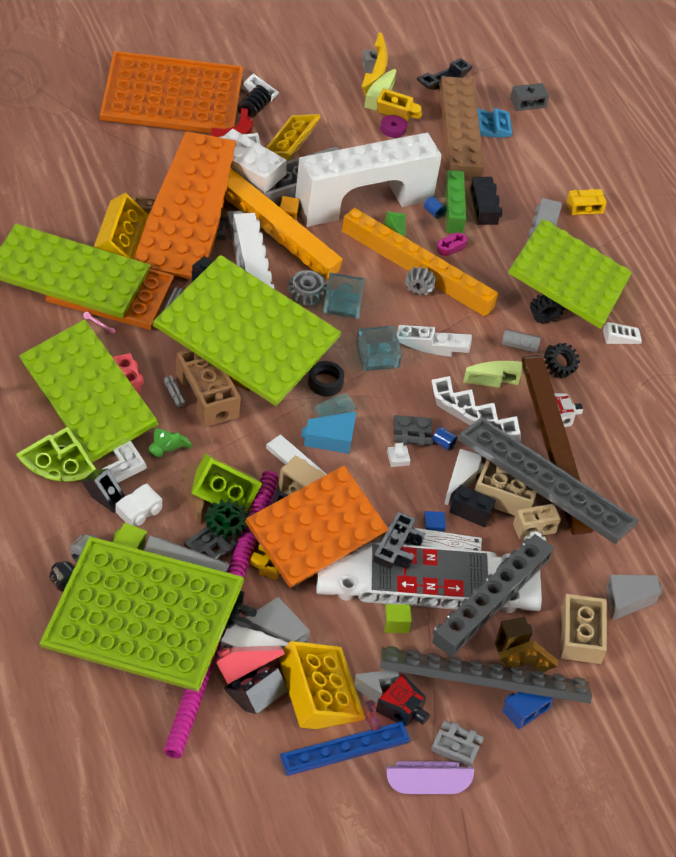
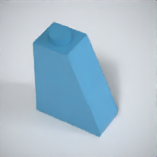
[301,412,356,454]

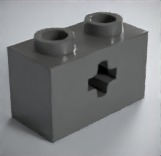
[510,83,549,111]

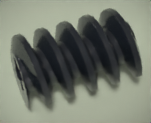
[237,85,271,118]

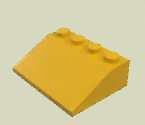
[278,641,365,729]

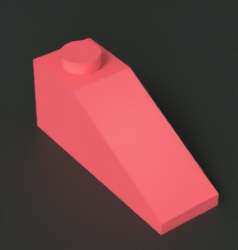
[214,646,285,684]

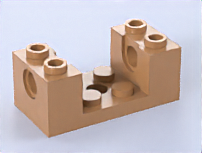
[175,349,241,428]

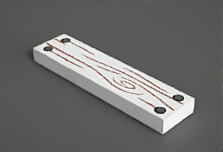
[404,528,482,551]

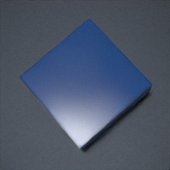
[424,511,446,532]

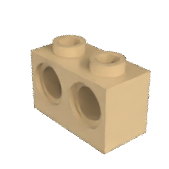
[513,504,560,540]

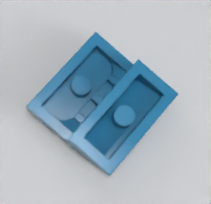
[477,108,512,138]

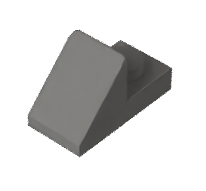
[354,670,399,703]

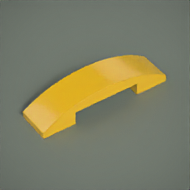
[361,32,388,96]

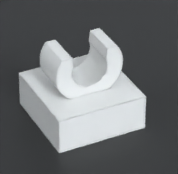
[387,443,410,467]

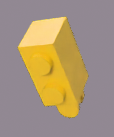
[376,88,422,121]

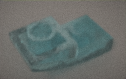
[313,393,357,417]

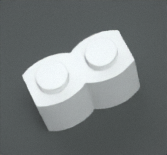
[116,484,163,526]

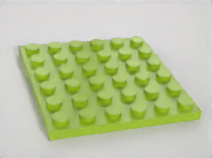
[508,219,632,329]

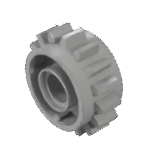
[288,270,327,305]

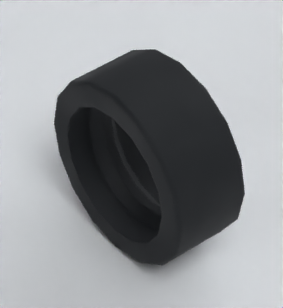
[308,361,344,397]

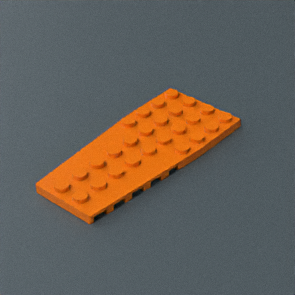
[134,131,237,279]

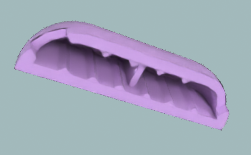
[387,761,474,794]

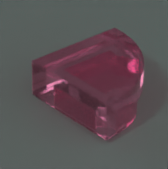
[365,700,380,731]

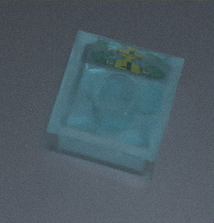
[323,272,366,319]

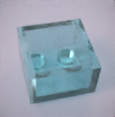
[356,326,402,371]

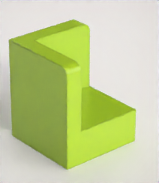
[384,604,412,633]

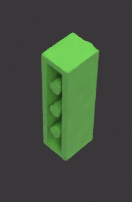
[444,170,466,234]

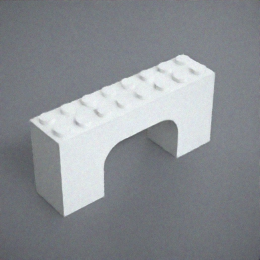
[295,132,442,227]

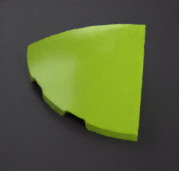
[16,427,96,482]

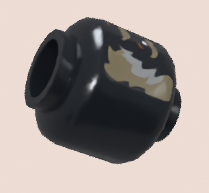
[49,561,75,592]

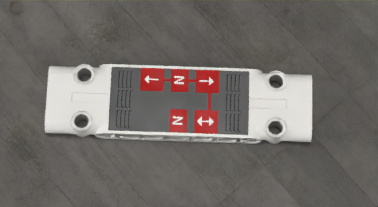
[316,542,542,613]

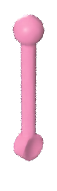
[83,312,116,335]

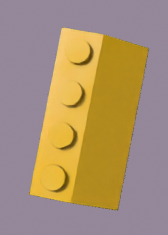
[266,114,321,161]
[94,193,149,259]

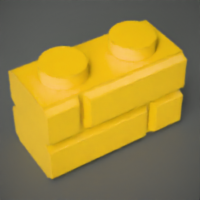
[566,189,606,215]

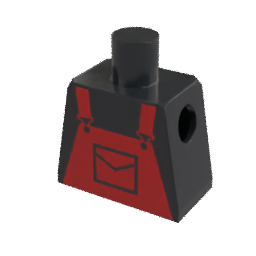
[376,674,430,726]

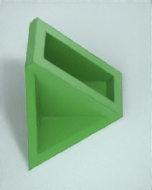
[385,211,406,237]

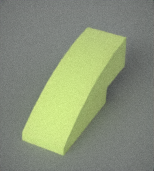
[364,69,397,111]
[463,361,522,388]

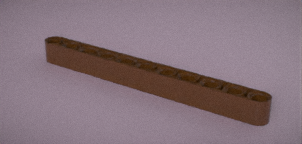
[522,355,593,535]

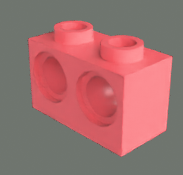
[112,353,144,393]

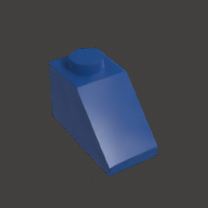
[503,692,554,729]

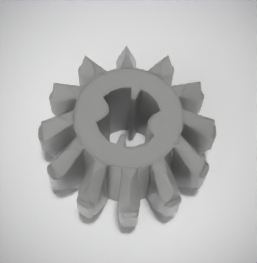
[405,266,436,296]

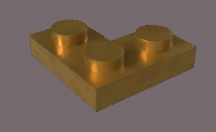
[499,640,558,672]

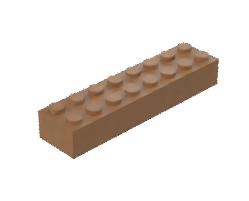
[439,77,484,181]

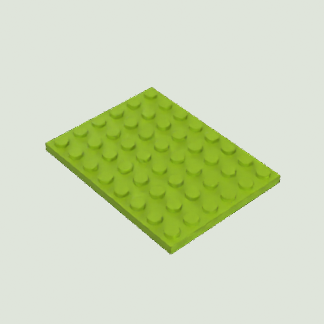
[153,255,341,406]
[39,536,244,692]

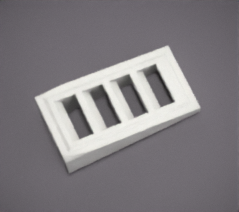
[241,73,279,103]
[603,322,642,344]

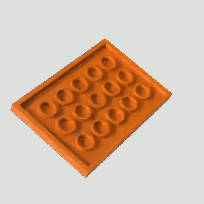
[46,269,174,330]
[245,465,389,588]

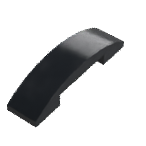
[417,58,473,90]

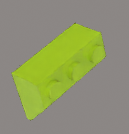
[191,453,262,511]

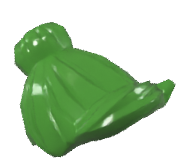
[149,428,193,458]

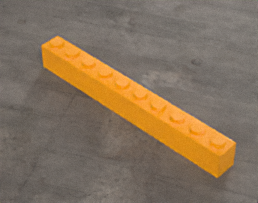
[224,168,343,280]
[342,207,498,317]

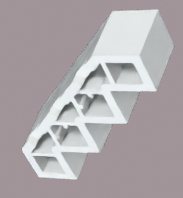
[432,376,521,442]

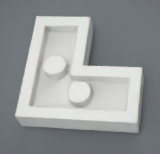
[103,441,147,483]

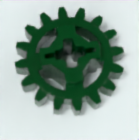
[205,499,249,539]

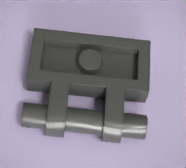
[393,415,432,446]
[184,527,237,559]

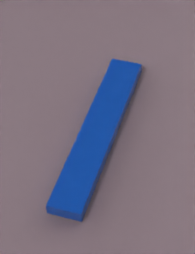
[280,721,410,776]

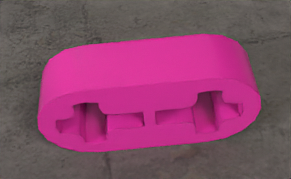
[437,233,467,256]

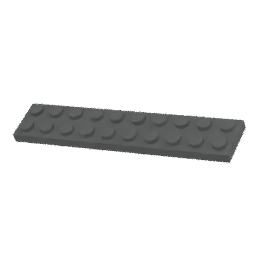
[458,417,639,544]
[380,646,592,704]

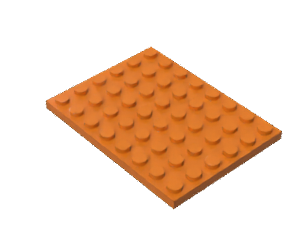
[99,51,243,133]

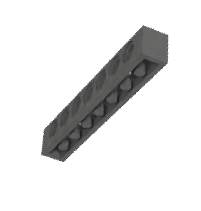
[432,534,554,658]

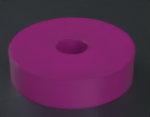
[380,115,407,138]

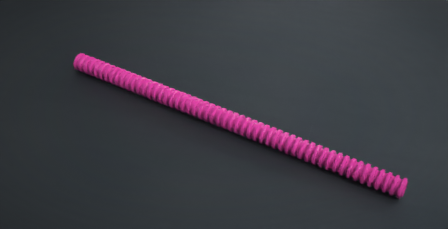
[163,471,279,758]

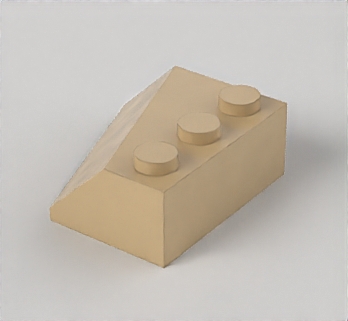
[475,459,537,515]

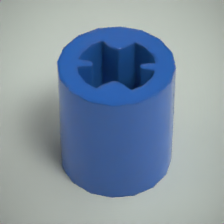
[424,196,446,219]
[432,426,458,451]

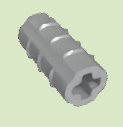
[501,329,541,353]

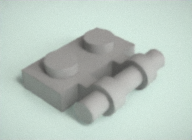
[431,720,484,766]

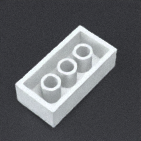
[222,129,287,194]

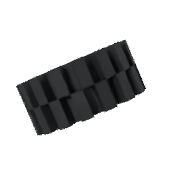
[530,295,565,324]
[544,343,580,378]

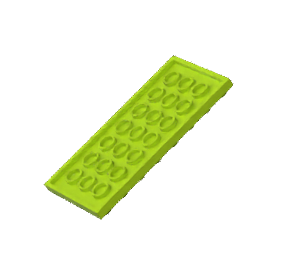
[0,223,150,319]
[19,319,159,462]

